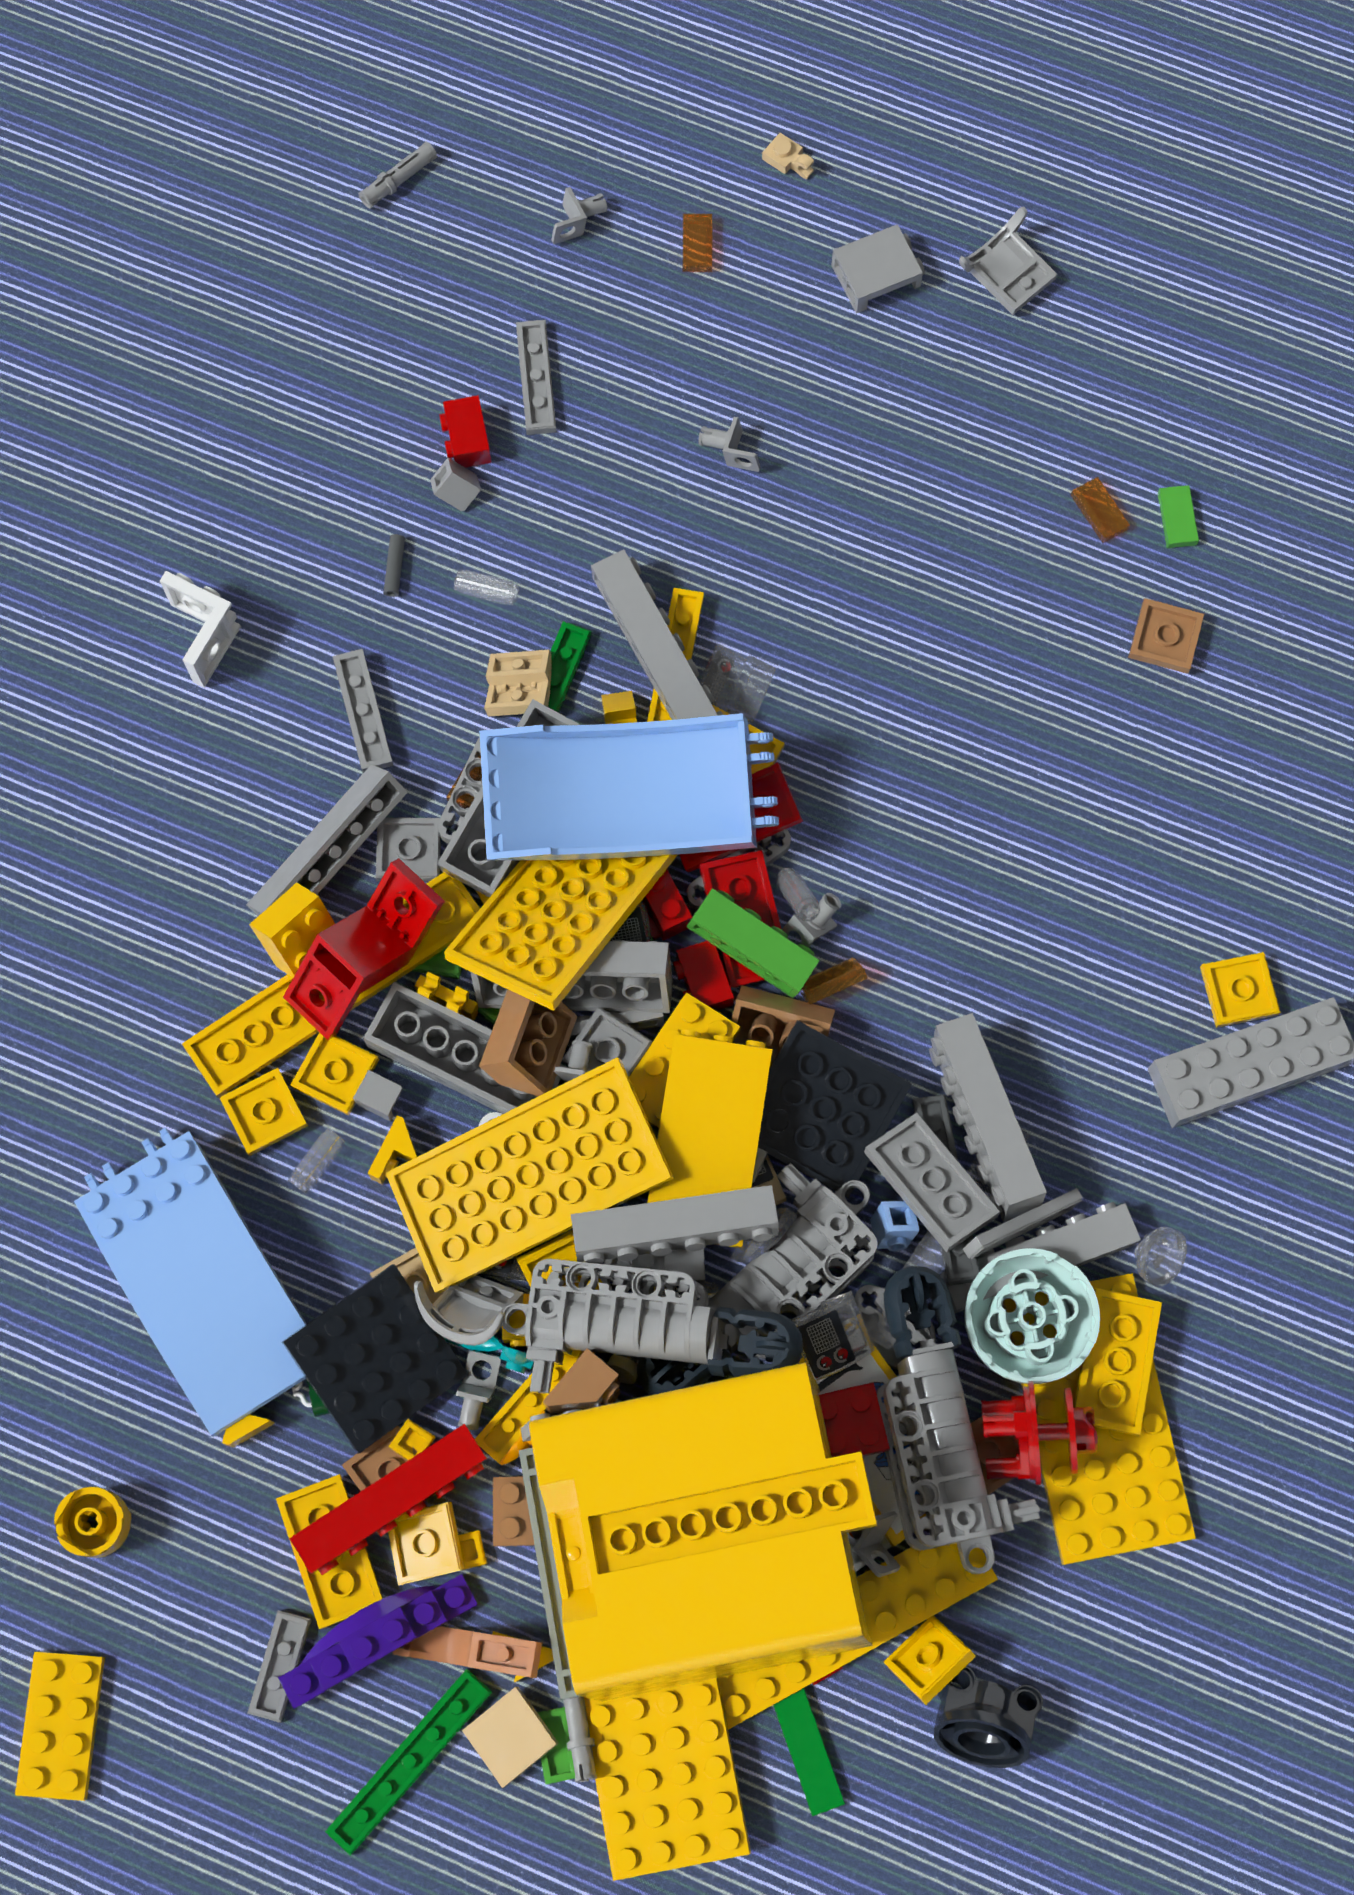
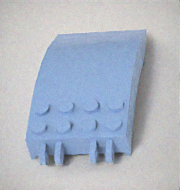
[479,713,779,860]
[74,1127,306,1437]

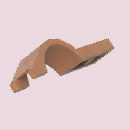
[393,1626,542,1678]

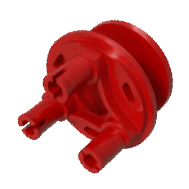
[981,1381,1098,1485]

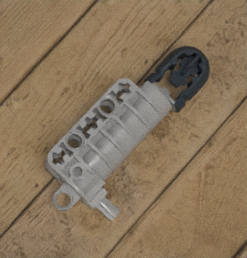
[637,1163,878,1395]
[502,1259,803,1394]
[876,1266,1040,1574]

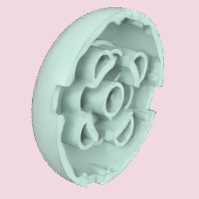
[964,1248,1100,1384]

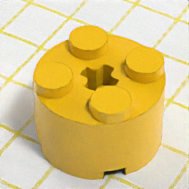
[54,1487,131,1558]

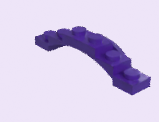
[278,1574,478,1709]

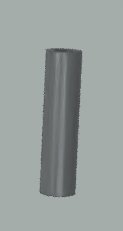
[383,534,405,597]

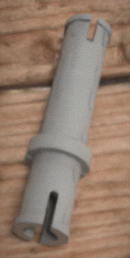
[358,142,437,209]
[564,1697,598,1783]

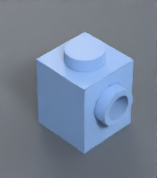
[870,1201,919,1252]

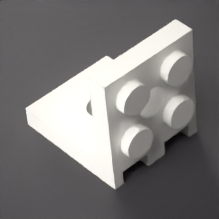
[160,571,241,688]

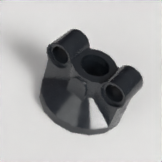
[934,1666,1043,1768]

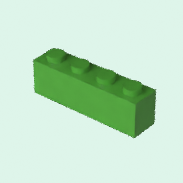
[686,888,820,998]

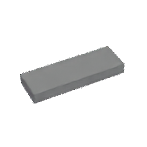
[247,1610,312,1723]

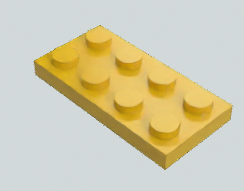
[629,992,741,1130]
[1074,1288,1162,1436]
[276,1474,383,1630]
[15,1652,105,1801]

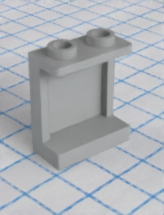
[831,224,925,314]

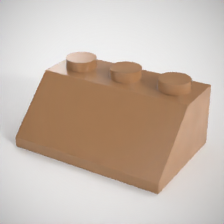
[731,985,835,1069]
[479,989,577,1096]
[543,1348,621,1416]

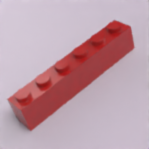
[289,1424,487,1575]

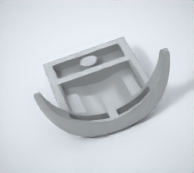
[959,207,1057,315]
[414,1275,524,1346]

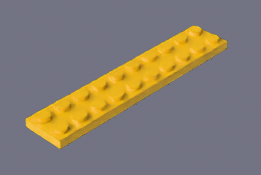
[182,872,480,1098]
[718,1543,998,1730]

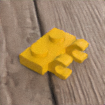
[414,971,478,1021]

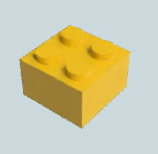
[249,882,335,978]

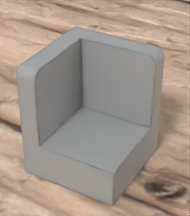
[430,458,481,511]
[353,1070,402,1121]

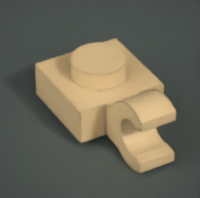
[762,133,814,179]

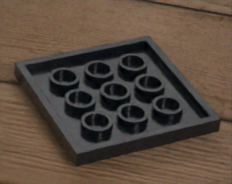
[758,1020,912,1198]
[282,1264,468,1454]

